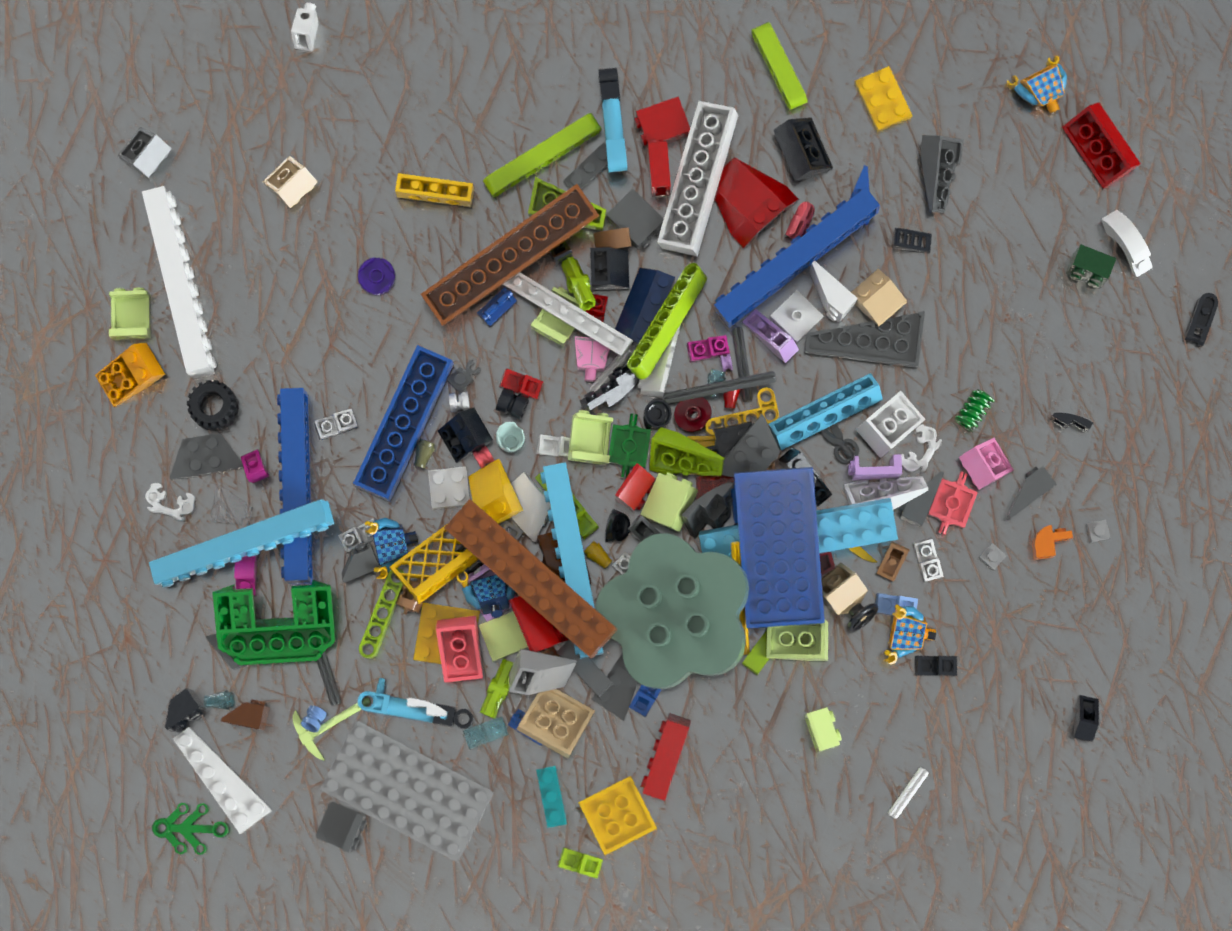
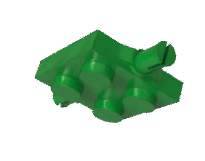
[609,413,651,479]

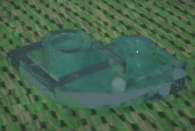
[463,716,509,750]

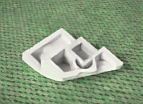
[511,472,551,543]

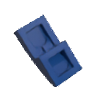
[629,685,662,717]

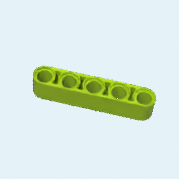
[751,22,808,110]
[359,568,407,659]

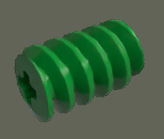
[955,389,995,432]

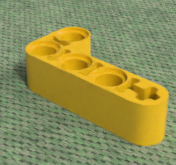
[705,387,779,436]

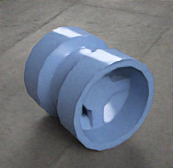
[301,705,326,732]

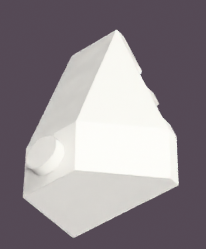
[638,324,681,399]
[844,476,928,510]

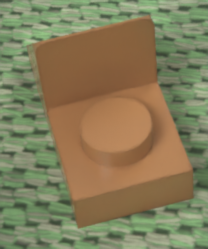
[876,541,910,581]

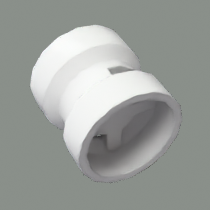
[449,392,470,413]

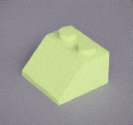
[804,708,842,753]

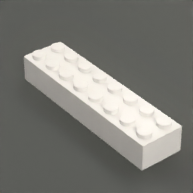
[657,101,738,257]

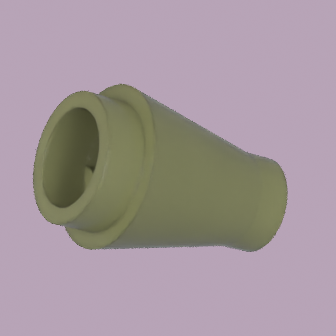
[414,439,435,469]

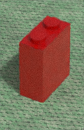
[634,97,690,148]
[648,139,671,197]

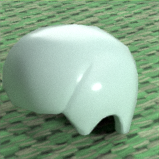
[496,422,525,453]

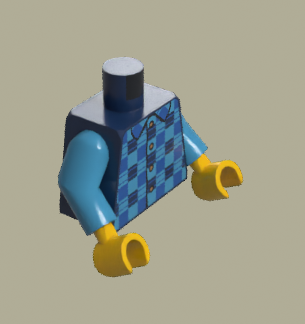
[365,518,418,579]
[457,571,516,618]

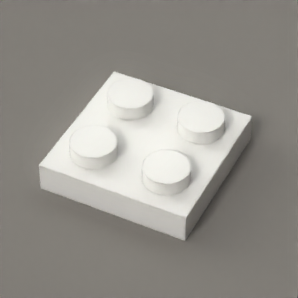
[428,466,470,509]

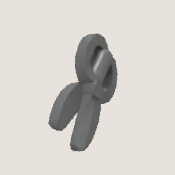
[821,424,860,464]

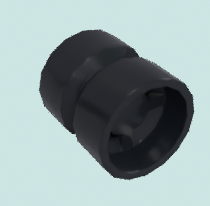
[495,387,530,420]

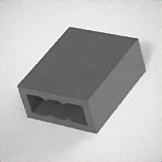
[606,189,664,250]

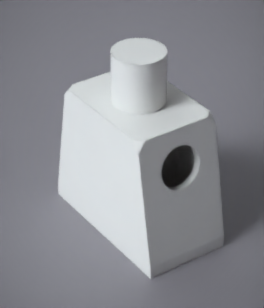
[291,3,318,52]

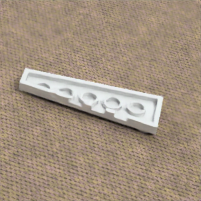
[173,727,272,834]

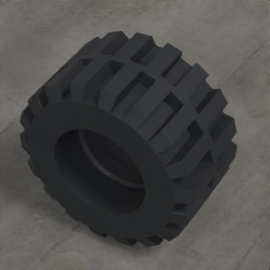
[187,380,238,431]

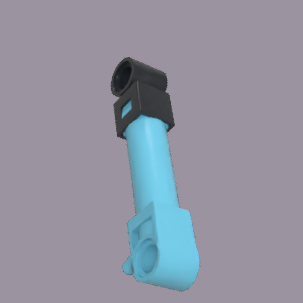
[598,68,628,172]
[358,678,474,729]

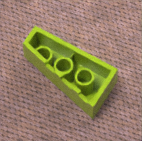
[528,177,607,231]

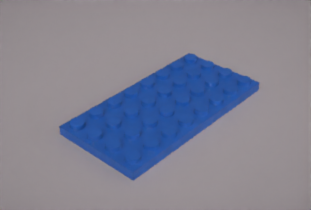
[734,467,825,628]

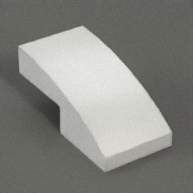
[537,434,570,458]
[407,698,447,717]

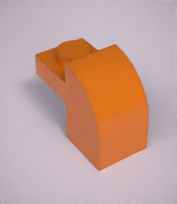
[1032,525,1073,560]

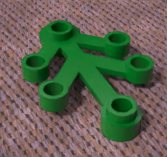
[152,803,229,855]

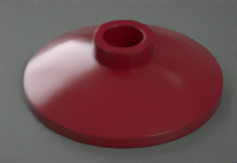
[674,397,712,432]

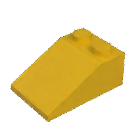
[468,459,523,524]

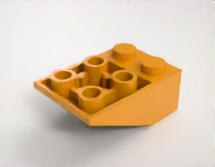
[95,343,165,407]

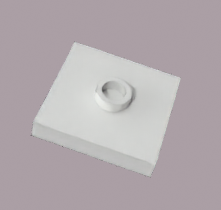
[770,290,824,343]

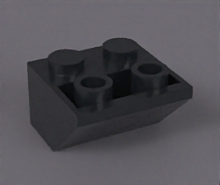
[590,247,629,290]
[438,408,493,463]
[165,688,206,732]

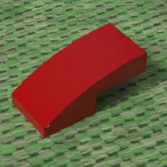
[499,368,543,399]

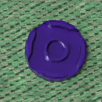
[358,257,396,295]

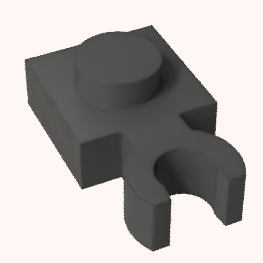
[447,360,481,394]

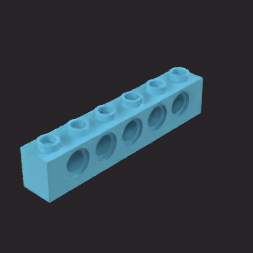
[769,373,883,450]

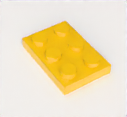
[854,66,913,132]

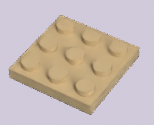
[517,689,595,758]

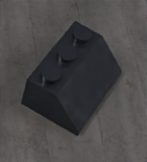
[773,117,833,180]

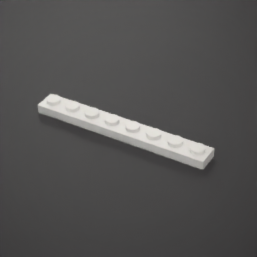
[503,273,633,357]

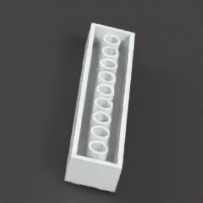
[142,186,217,380]

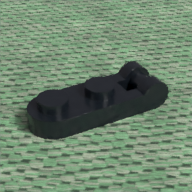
[1184,293,1218,347]

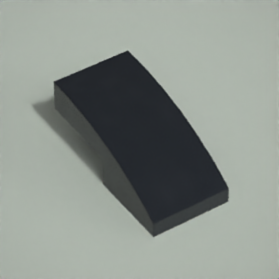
[1050,413,1093,432]
[915,656,957,676]

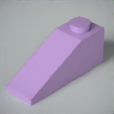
[742,309,799,363]

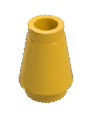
[584,541,612,569]

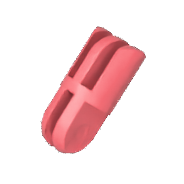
[785,201,815,240]

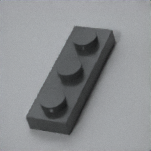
[563,142,608,190]

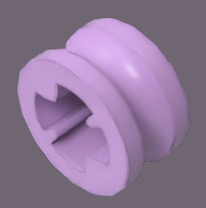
[720,353,733,372]

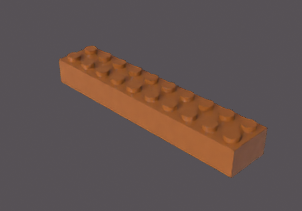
[421,184,600,325]
[444,499,618,659]

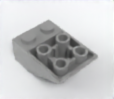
[509,649,577,695]

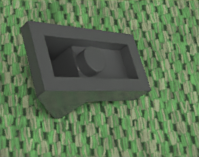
[628,514,661,542]

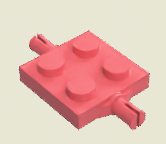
[928,472,978,535]

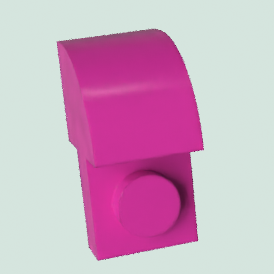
[234,555,257,595]

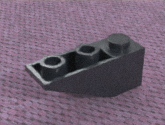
[778,447,832,506]

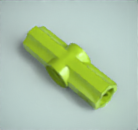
[561,257,596,311]
[480,659,514,719]

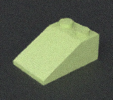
[767,620,829,661]

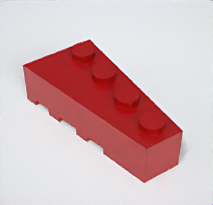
[641,713,691,801]

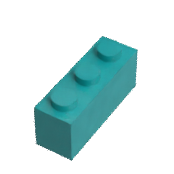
[536,766,567,828]

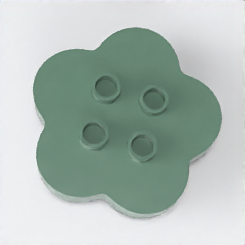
[596,533,749,689]

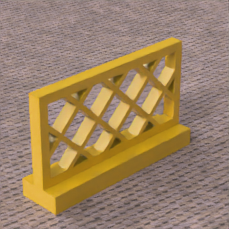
[390,524,479,604]

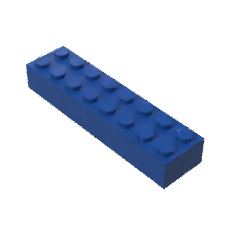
[353,345,454,502]

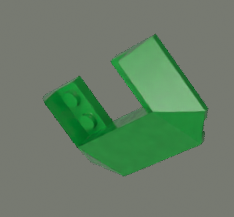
[212,580,335,665]

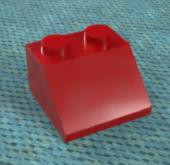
[615,463,656,512]

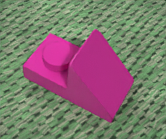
[241,449,269,483]

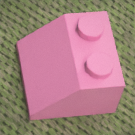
[959,438,1014,490]

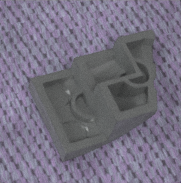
[681,482,734,538]

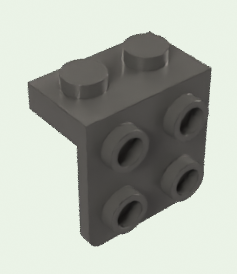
[316,802,367,853]

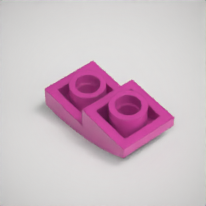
[686,335,730,362]

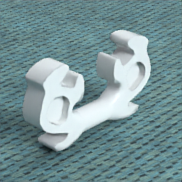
[901,424,942,473]
[145,483,196,521]

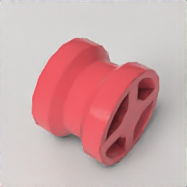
[472,445,494,468]

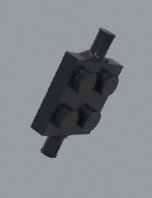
[706,421,752,458]

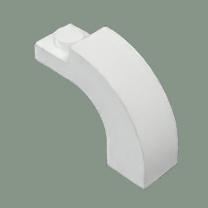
[1101,210,1153,277]

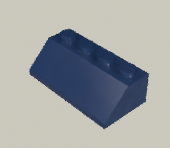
[615,268,675,347]

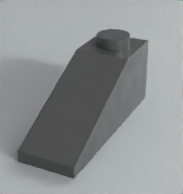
[1006,466,1057,520]
[898,471,945,527]

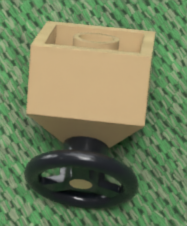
[821,563,878,632]

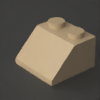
[263,156,317,208]
[851,269,907,326]

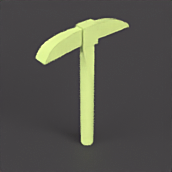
[293,697,371,761]

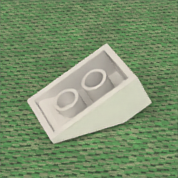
[809,261,858,322]
[855,391,926,458]

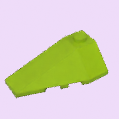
[649,427,724,476]

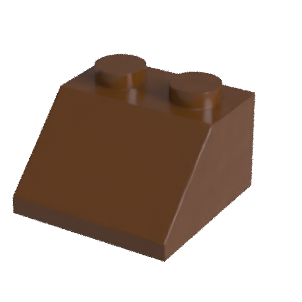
[221,699,270,731]

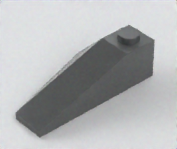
[920,135,963,213]

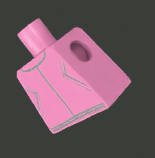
[575,336,610,382]

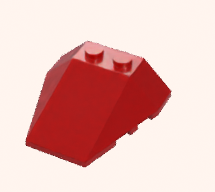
[714,157,799,249]

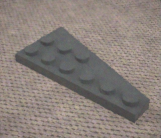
[804,311,925,368]

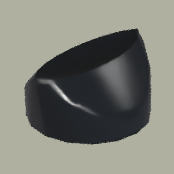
[643,398,672,430]
[605,509,630,542]

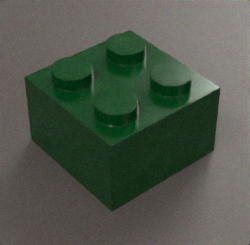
[1066,244,1117,288]

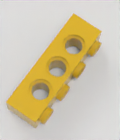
[395,173,474,207]

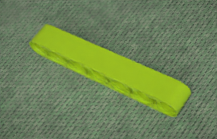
[483,113,602,197]
[627,263,707,380]

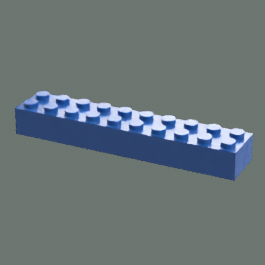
[714,187,880,328]
[277,388,313,585]

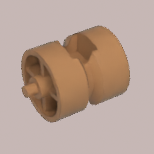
[396,578,423,615]

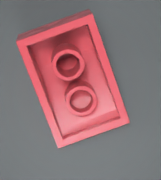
[436,616,483,683]

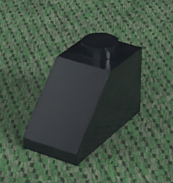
[1074,695,1099,742]

